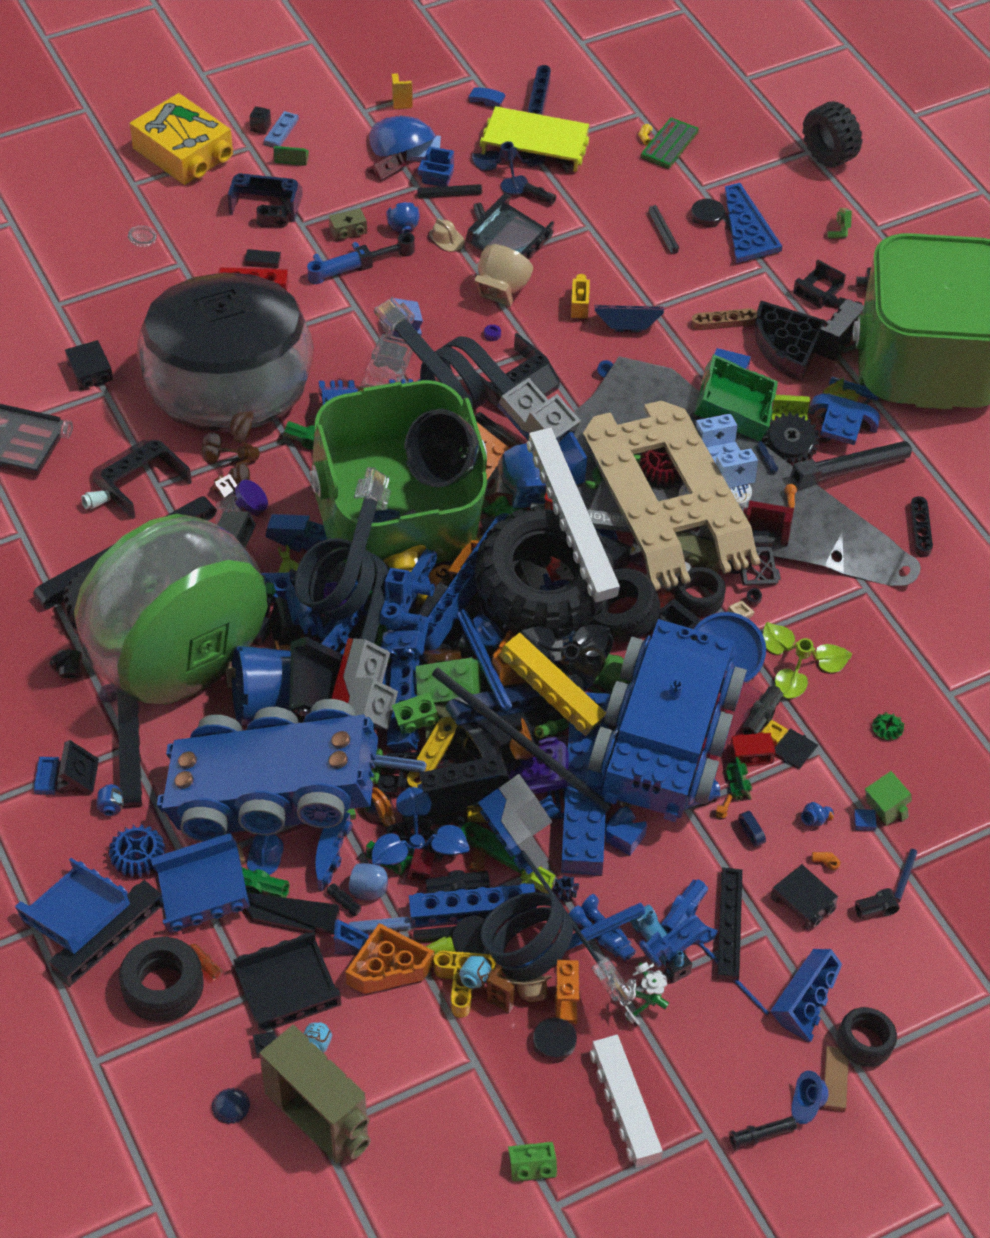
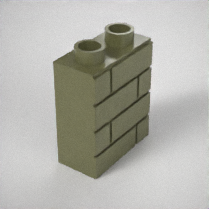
[259,1024,371,1164]

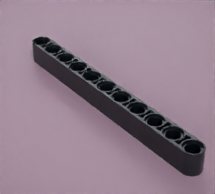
[33,496,217,609]

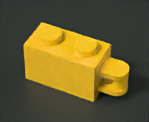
[571,274,590,319]

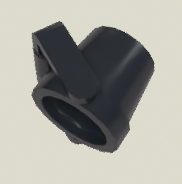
[50,649,82,679]

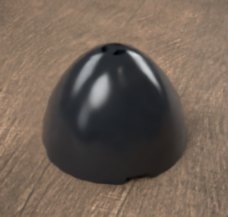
[404,409,479,487]

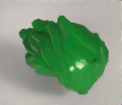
[482,496,527,517]

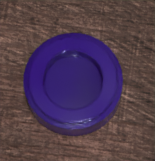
[484,325,501,341]

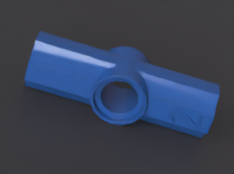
[661,879,708,934]

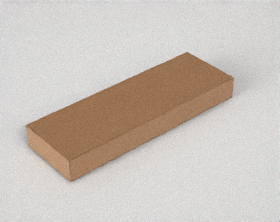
[823,1046,848,1112]

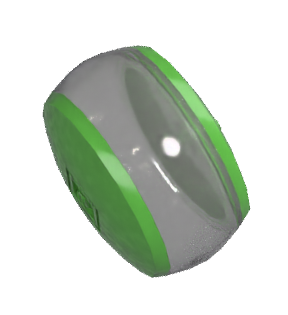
[74,514,268,704]

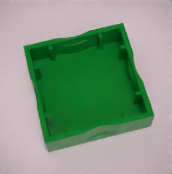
[694,354,778,441]

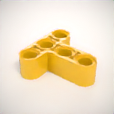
[434,951,496,1018]

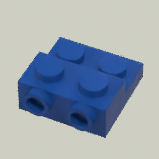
[381,616,429,658]

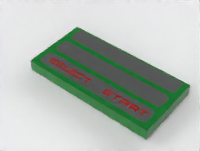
[641,117,699,169]

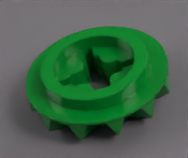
[872,712,904,740]

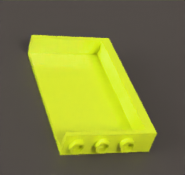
[480,106,589,172]

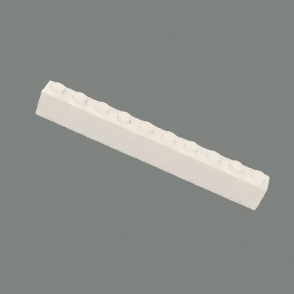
[526,428,620,602]

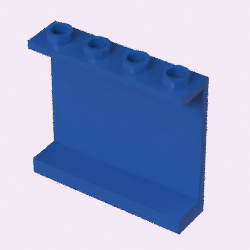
[151,833,250,932]

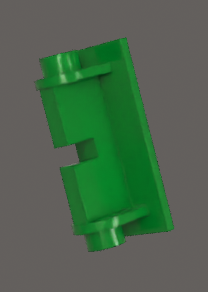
[726,757,752,800]

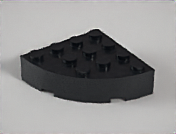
[755,300,826,381]

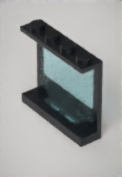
[465,192,554,259]

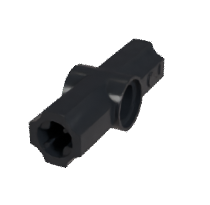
[425,870,490,894]

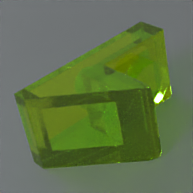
[822,377,859,402]

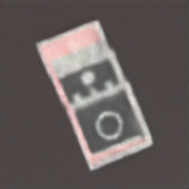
[360,334,413,391]

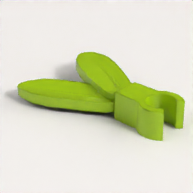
[278,545,299,573]

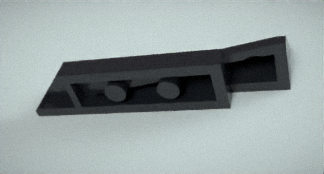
[246,893,340,935]

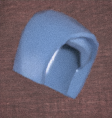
[349,863,388,900]

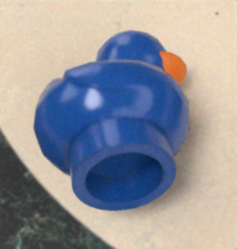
[801,802,834,827]

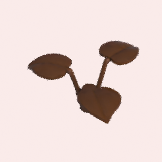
[202,411,260,485]

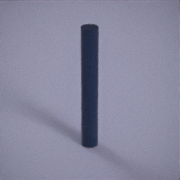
[894,848,918,903]

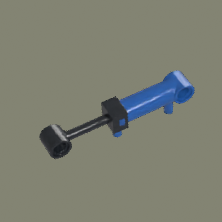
[307,232,415,284]

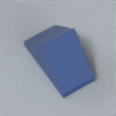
[605,821,647,856]
[334,919,369,955]

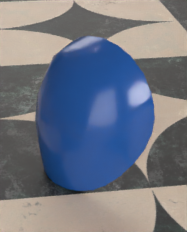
[369,115,436,157]

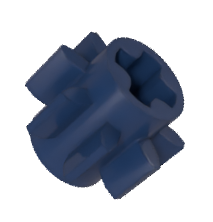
[553,875,579,902]

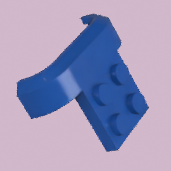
[808,394,880,445]

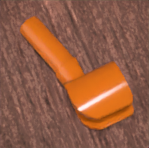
[716,794,733,818]

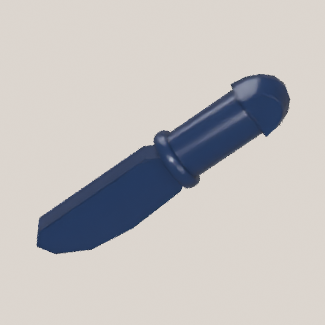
[757,441,778,473]

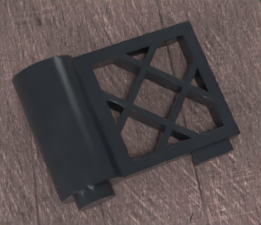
[738,530,781,586]

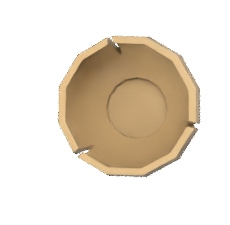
[475,244,533,307]

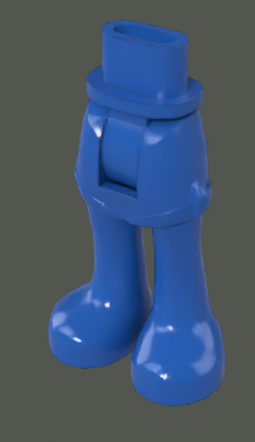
[569,894,636,962]

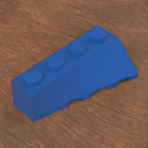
[770,949,842,1042]

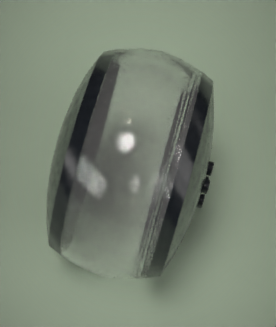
[137,272,314,432]

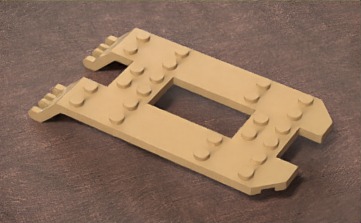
[583,401,760,591]

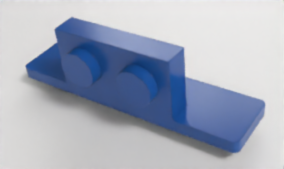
[318,597,371,651]

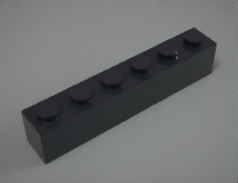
[49,880,164,988]

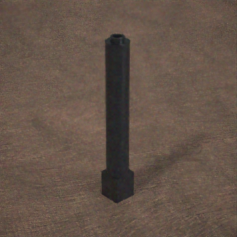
[790,441,912,489]

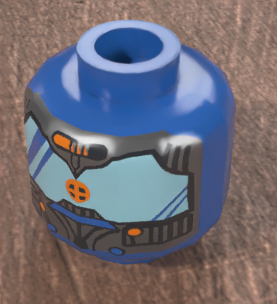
[96,784,123,816]

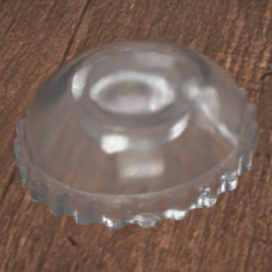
[128,225,157,248]

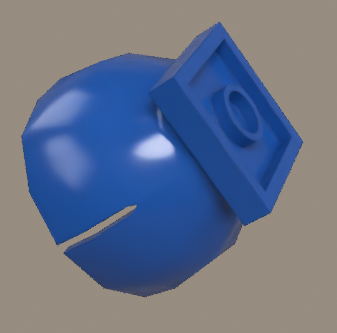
[498,444,547,508]

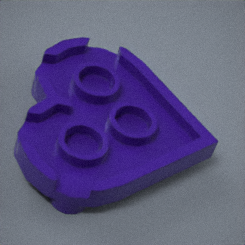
[510,737,569,794]

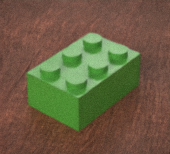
[416,658,482,703]

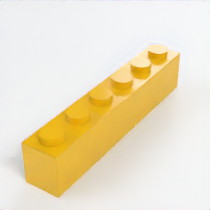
[499,633,606,736]

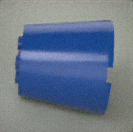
[231,646,297,726]

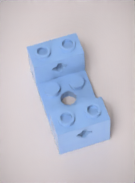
[696,414,758,488]

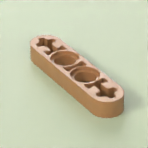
[692,308,757,330]

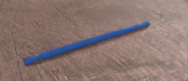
[698,941,770,1015]

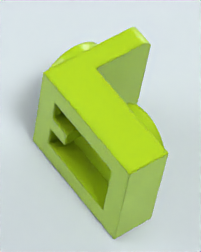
[520,866,555,894]

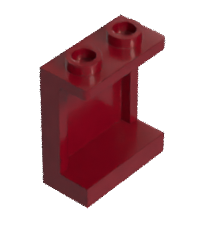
[743,500,794,546]

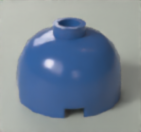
[386,202,420,233]

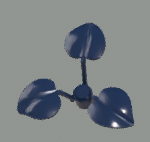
[472,141,547,195]

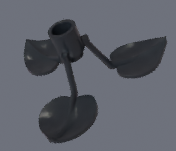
[521,625,610,691]

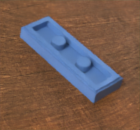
[264,111,299,148]

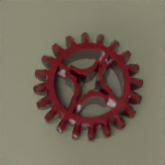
[639,447,682,487]

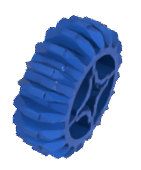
[109,824,165,878]

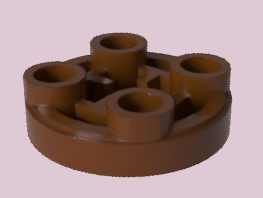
[422,650,461,664]

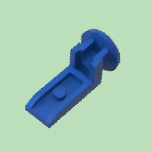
[640,915,709,967]

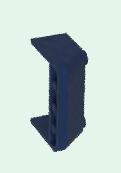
[228,173,303,222]

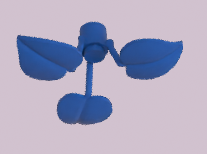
[372,787,469,865]

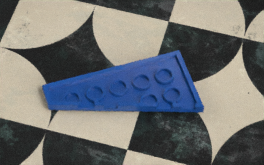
[725,183,783,263]

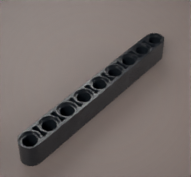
[116,660,143,807]

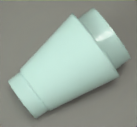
[81,490,111,510]

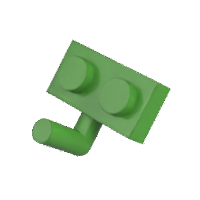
[827,208,852,238]

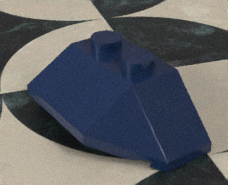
[594,305,664,332]

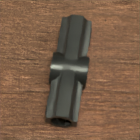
[742,686,784,735]

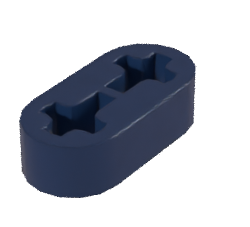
[738,811,766,847]

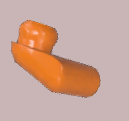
[811,852,841,870]

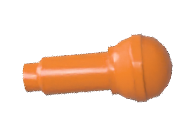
[784,484,797,508]

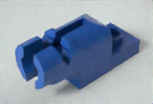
[285,589,323,635]

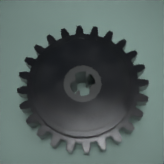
[762,412,820,466]

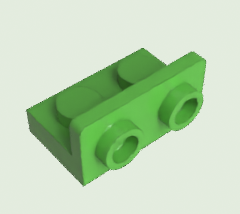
[508,1142,557,1182]

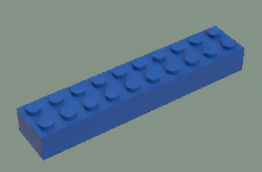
[561,692,610,876]

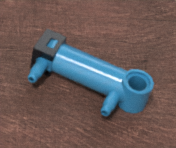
[630,905,692,983]

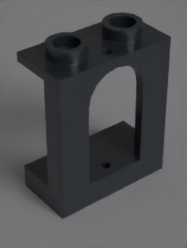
[793,260,846,309]

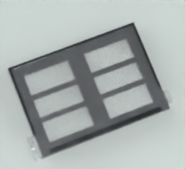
[0,404,73,475]

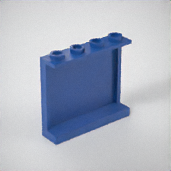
[15,858,130,954]

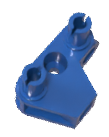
[380,568,435,630]

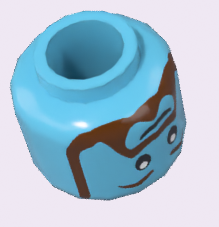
[459,956,491,989]
[303,1022,332,1053]

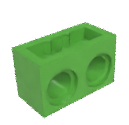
[392,692,439,734]

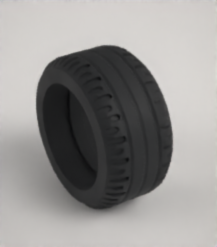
[675,567,726,617]
[837,1007,897,1067]

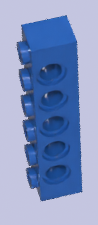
[387,649,424,753]
[409,883,537,928]

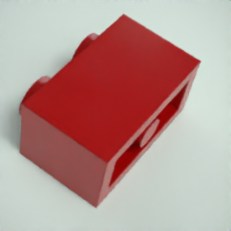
[730,732,775,766]

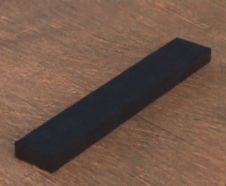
[717,867,743,981]

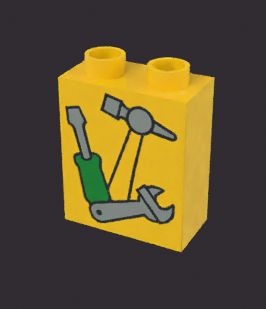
[130,93,233,185]

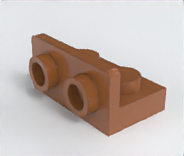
[486,965,514,1013]

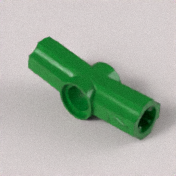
[283,421,315,450]
[242,867,290,898]

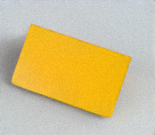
[392,73,413,109]

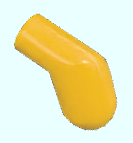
[638,124,653,145]

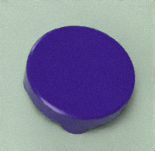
[235,480,268,516]

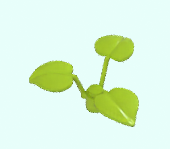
[763,622,852,699]

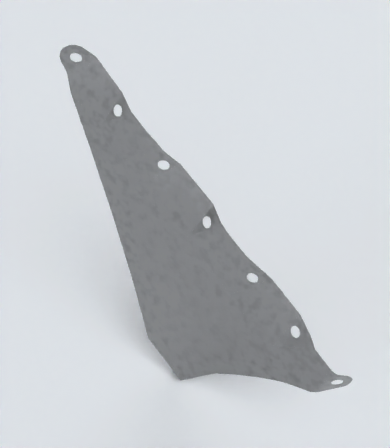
[484,356,921,586]

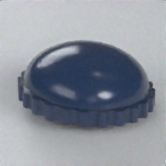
[212,1088,250,1124]

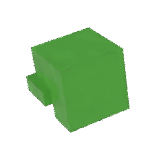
[865,771,912,826]

